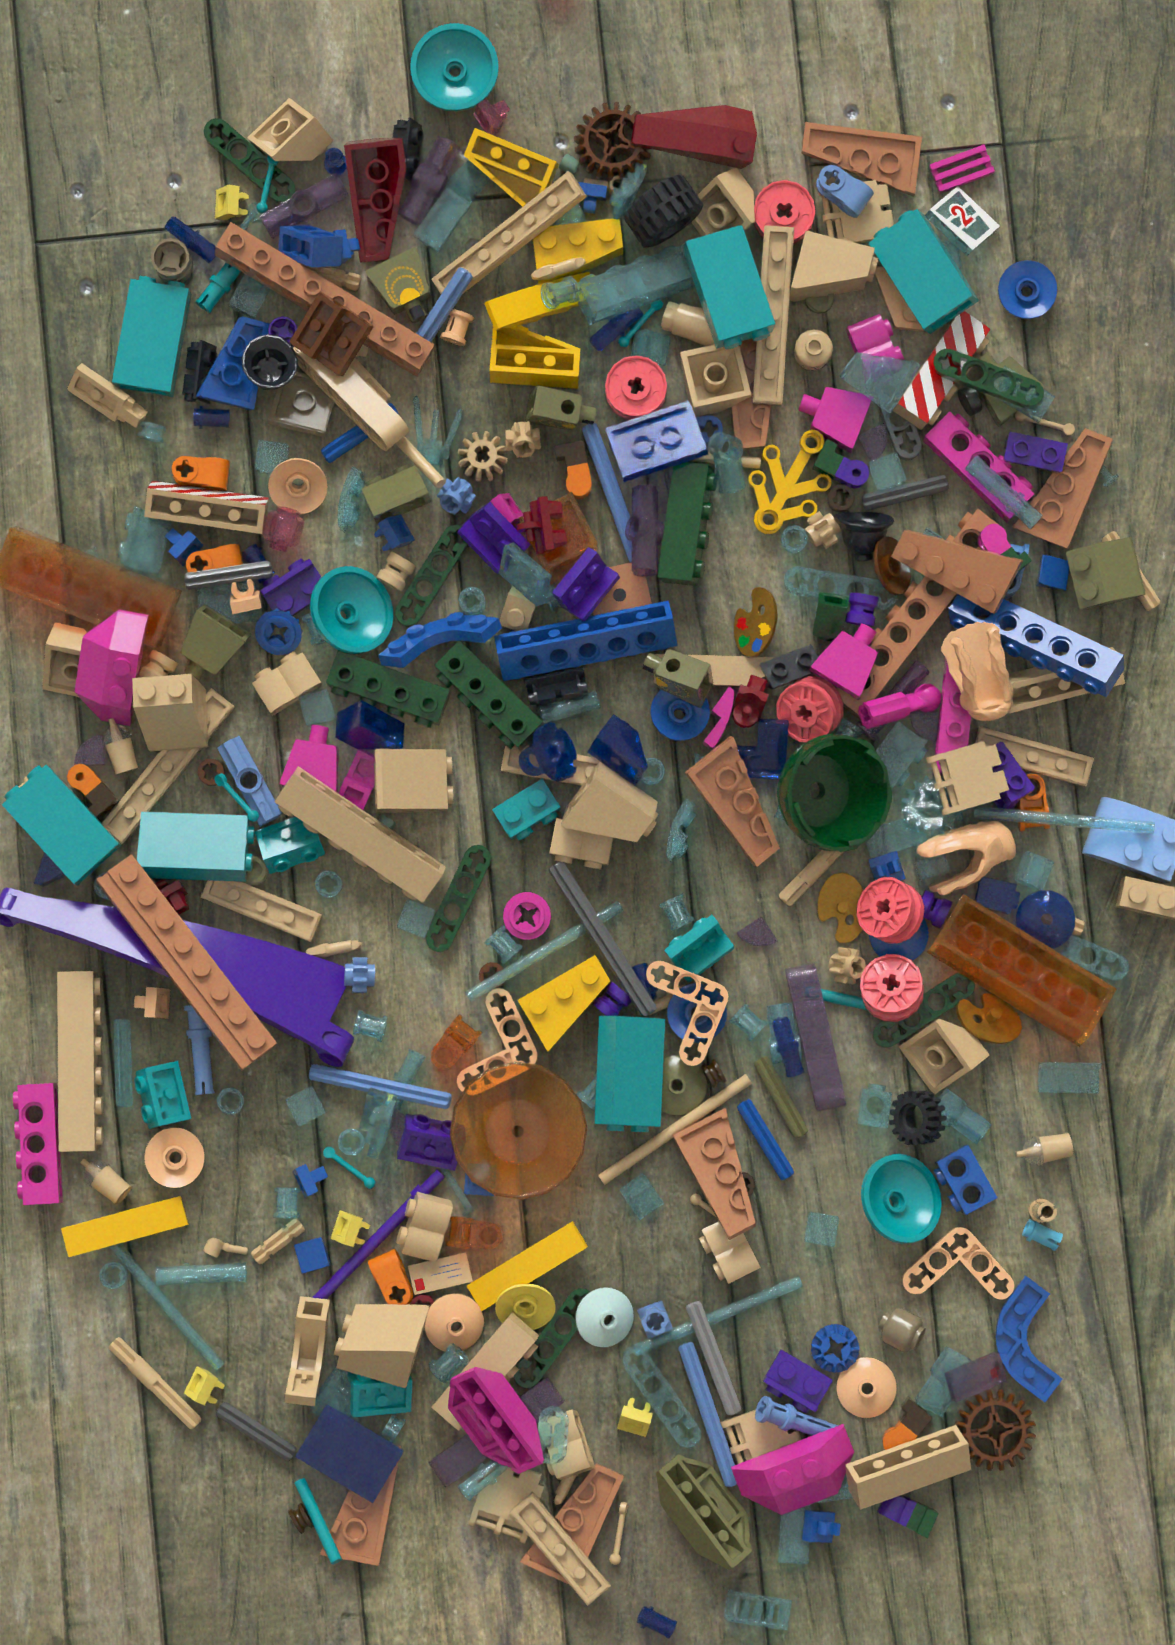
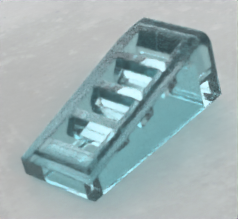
[724,1589,792,1630]

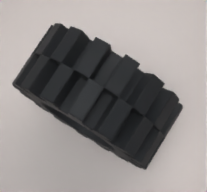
[889,1090,947,1145]

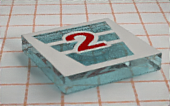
[925,186,1000,256]

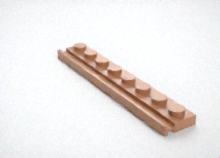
[96,854,277,1071]

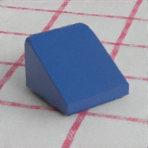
[1036,555,1069,591]
[294,1236,331,1273]

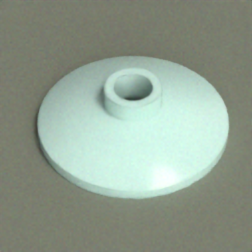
[575,1287,634,1347]

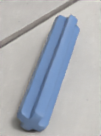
[416,267,473,342]

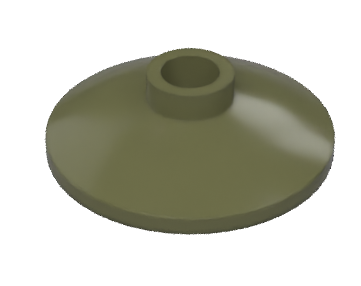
[661,1056,707,1115]

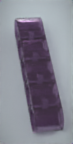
[785,963,846,1112]
[428,1377,565,1487]

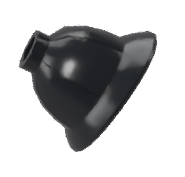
[242,335,298,390]
[833,512,894,561]

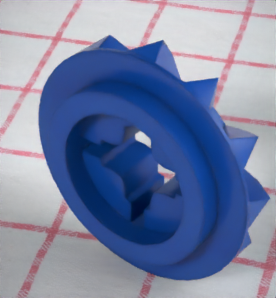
[255,608,303,655]
[811,1324,859,1373]

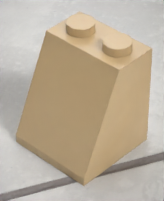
[789,231,878,302]
[132,674,208,752]
[374,749,453,814]
[561,761,658,842]
[334,1304,429,1388]

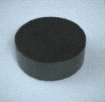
[957,386,982,416]

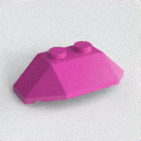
[74,609,148,726]
[448,1367,544,1474]
[731,1424,854,1515]

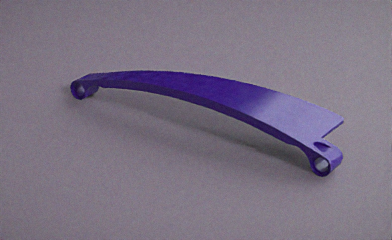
[0,887,354,1067]

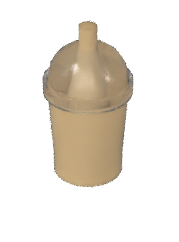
[102,718,138,775]
[1016,1133,1073,1166]
[80,1159,132,1205]

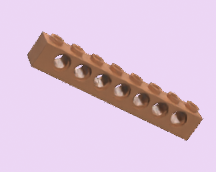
[215,222,435,377]
[833,509,1006,719]

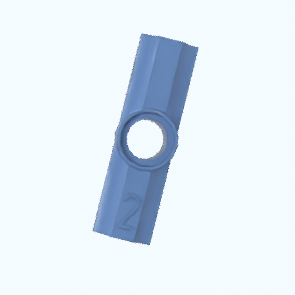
[217,736,283,826]
[637,1300,673,1339]

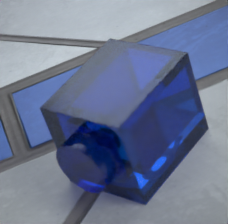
[973,877,1020,915]

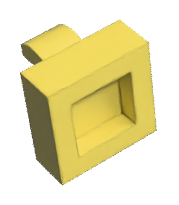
[215,185,249,220]
[331,1210,370,1247]
[184,1366,224,1406]
[617,1398,653,1437]

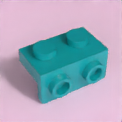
[664,914,735,982]

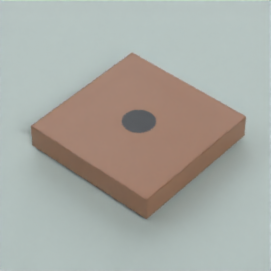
[593,560,652,615]

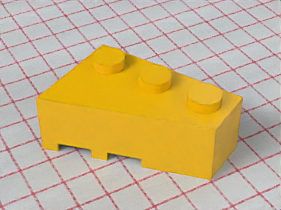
[464,128,559,207]
[533,218,623,284]
[489,325,580,389]
[518,955,610,1052]

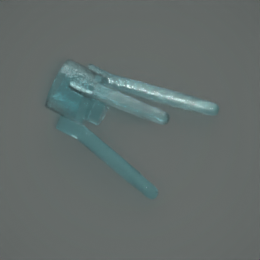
[413,396,463,465]

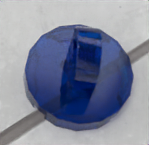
[518,722,577,782]

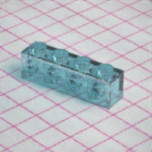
[575,244,695,325]

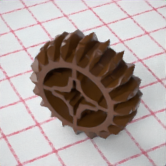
[574,102,651,182]
[954,1389,1036,1471]

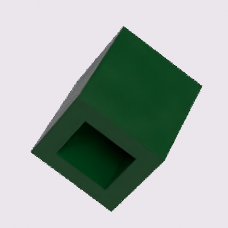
[812,592,848,641]

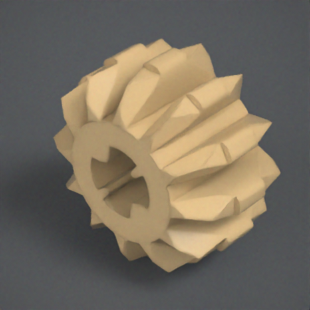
[458,431,508,482]

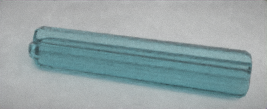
[113,1019,133,1107]

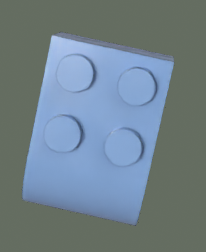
[1082,797,1175,884]

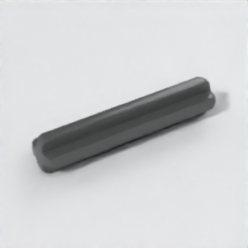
[862,475,949,511]
[184,561,273,590]
[216,1402,297,1461]

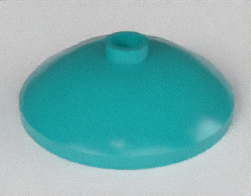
[410,23,499,111]
[310,566,394,654]
[861,1154,942,1244]

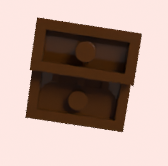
[289,292,374,376]

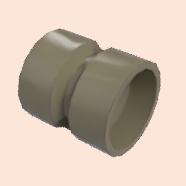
[151,238,193,283]

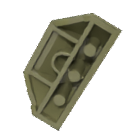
[656,1454,752,1570]

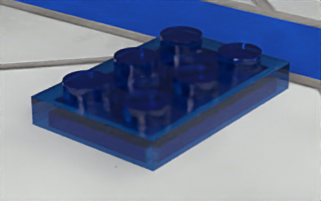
[605,400,708,482]
[295,1404,404,1503]

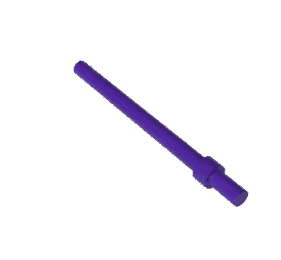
[312,1169,445,1299]

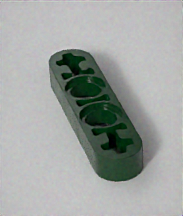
[204,118,296,205]
[934,349,1044,409]
[395,525,468,627]
[426,845,491,953]
[873,972,975,1048]
[514,1288,590,1388]

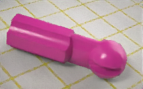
[858,684,942,729]

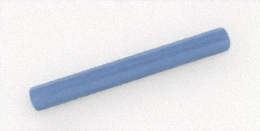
[582,423,644,563]
[309,1064,452,1109]
[679,1342,737,1487]

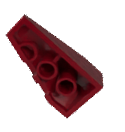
[631,105,757,169]
[344,138,407,263]

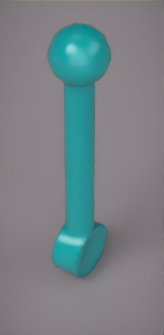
[256,156,279,213]
[618,298,664,347]
[214,773,259,822]
[323,1147,376,1189]

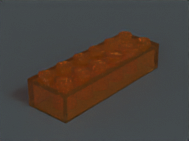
[0,526,182,648]
[927,894,1117,1047]

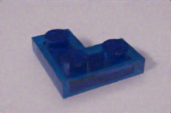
[736,719,789,779]

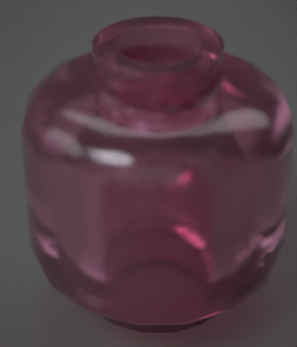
[263,506,304,552]

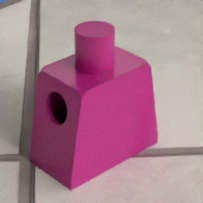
[798,387,873,453]
[810,623,878,700]
[280,725,339,793]

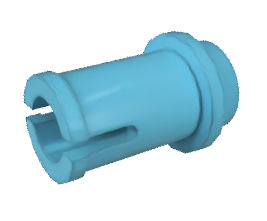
[1022,1219,1063,1251]

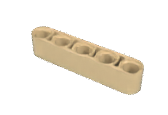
[293,346,409,451]

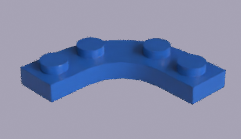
[378,612,502,668]
[995,1276,1063,1403]

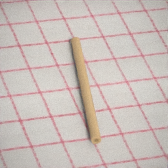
[598,1074,752,1185]

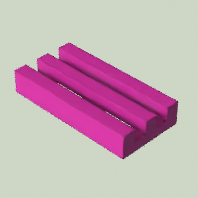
[929,144,995,194]

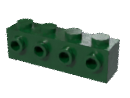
[657,461,717,586]
[434,641,545,752]
[326,650,451,728]

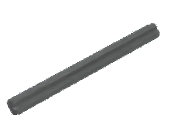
[549,862,657,1017]

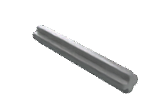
[686,1301,741,1415]

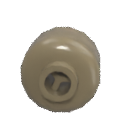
[879,1308,926,1353]

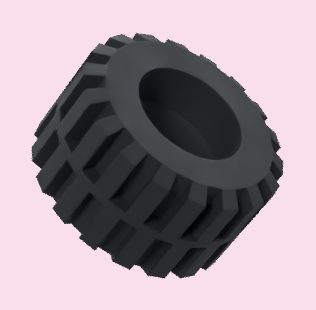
[623,175,704,248]

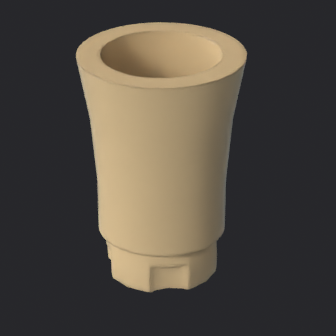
[661,301,714,346]

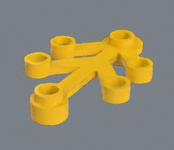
[747,430,832,534]

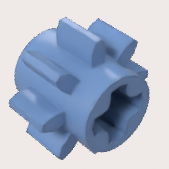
[437,477,476,515]
[344,957,375,993]

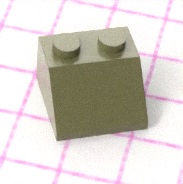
[362,464,431,525]
[1066,537,1146,610]

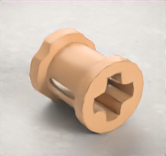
[440,309,474,346]

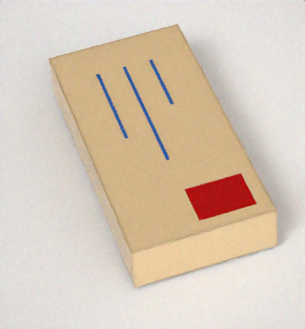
[408,1252,473,1295]

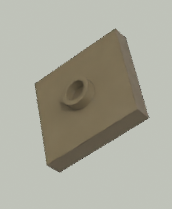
[268,371,335,438]

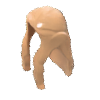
[941,622,1013,721]
[916,821,1016,895]

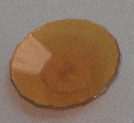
[450,1062,587,1200]

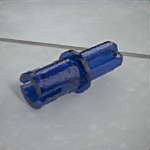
[164,216,216,264]
[590,301,643,351]
[772,1017,804,1077]

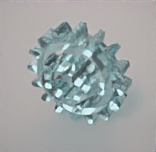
[901,776,967,836]

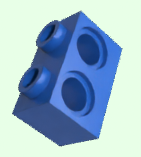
[278,225,343,267]
[933,1145,998,1215]

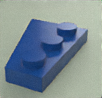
[196,317,270,410]

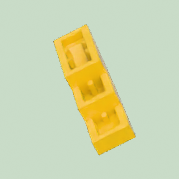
[484,272,600,330]
[61,1196,189,1257]
[466,1221,588,1311]

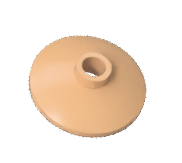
[268,458,328,514]
[145,1128,205,1188]
[424,1294,484,1353]
[836,1357,897,1418]

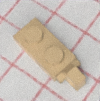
[67,363,148,428]

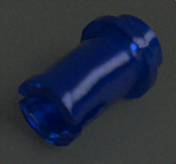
[324,148,347,176]
[193,406,230,429]
[241,544,275,583]
[632,963,658,999]
[636,1606,677,1638]

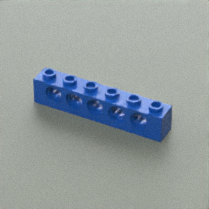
[949,594,1124,697]
[494,600,678,681]

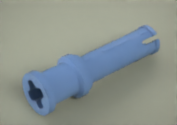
[184,1005,215,1095]
[755,1396,839,1436]

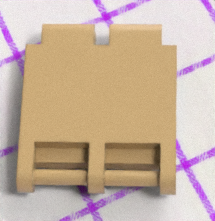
[818,180,894,244]
[926,741,1009,815]
[720,1402,801,1464]
[468,1462,544,1544]

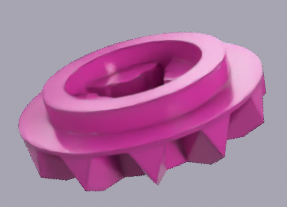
[503,892,551,940]

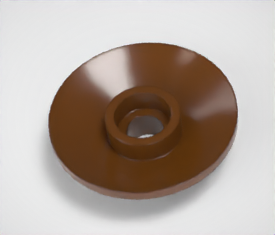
[874,536,911,595]

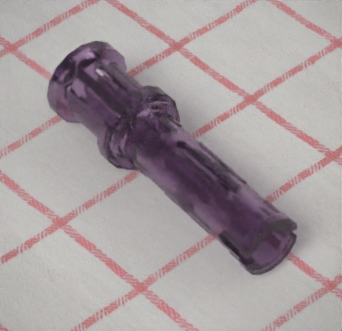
[855,660,930,742]

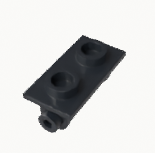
[392,118,424,183]
[182,340,217,404]
[759,644,818,689]
[525,667,588,707]

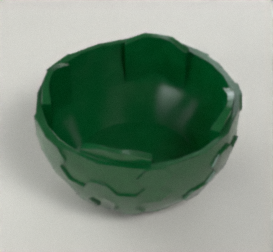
[777,733,893,852]

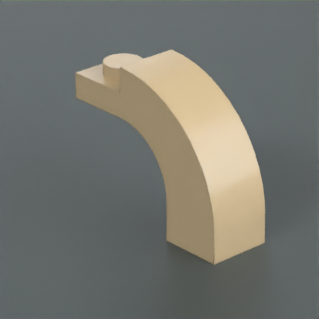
[285,1296,330,1406]

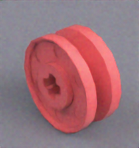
[754,180,815,244]
[605,355,667,422]
[776,676,843,743]
[857,877,924,944]
[860,954,924,1022]

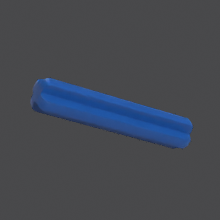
[321,403,399,463]
[737,1099,794,1180]

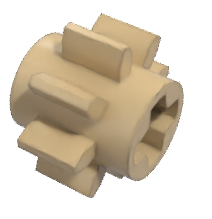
[505,421,541,458]
[804,511,841,549]
[829,947,865,984]

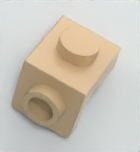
[500,583,541,631]

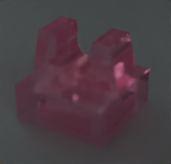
[473,99,510,136]

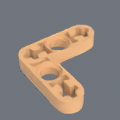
[646,961,729,1066]
[457,988,538,1095]
[902,1227,1014,1299]

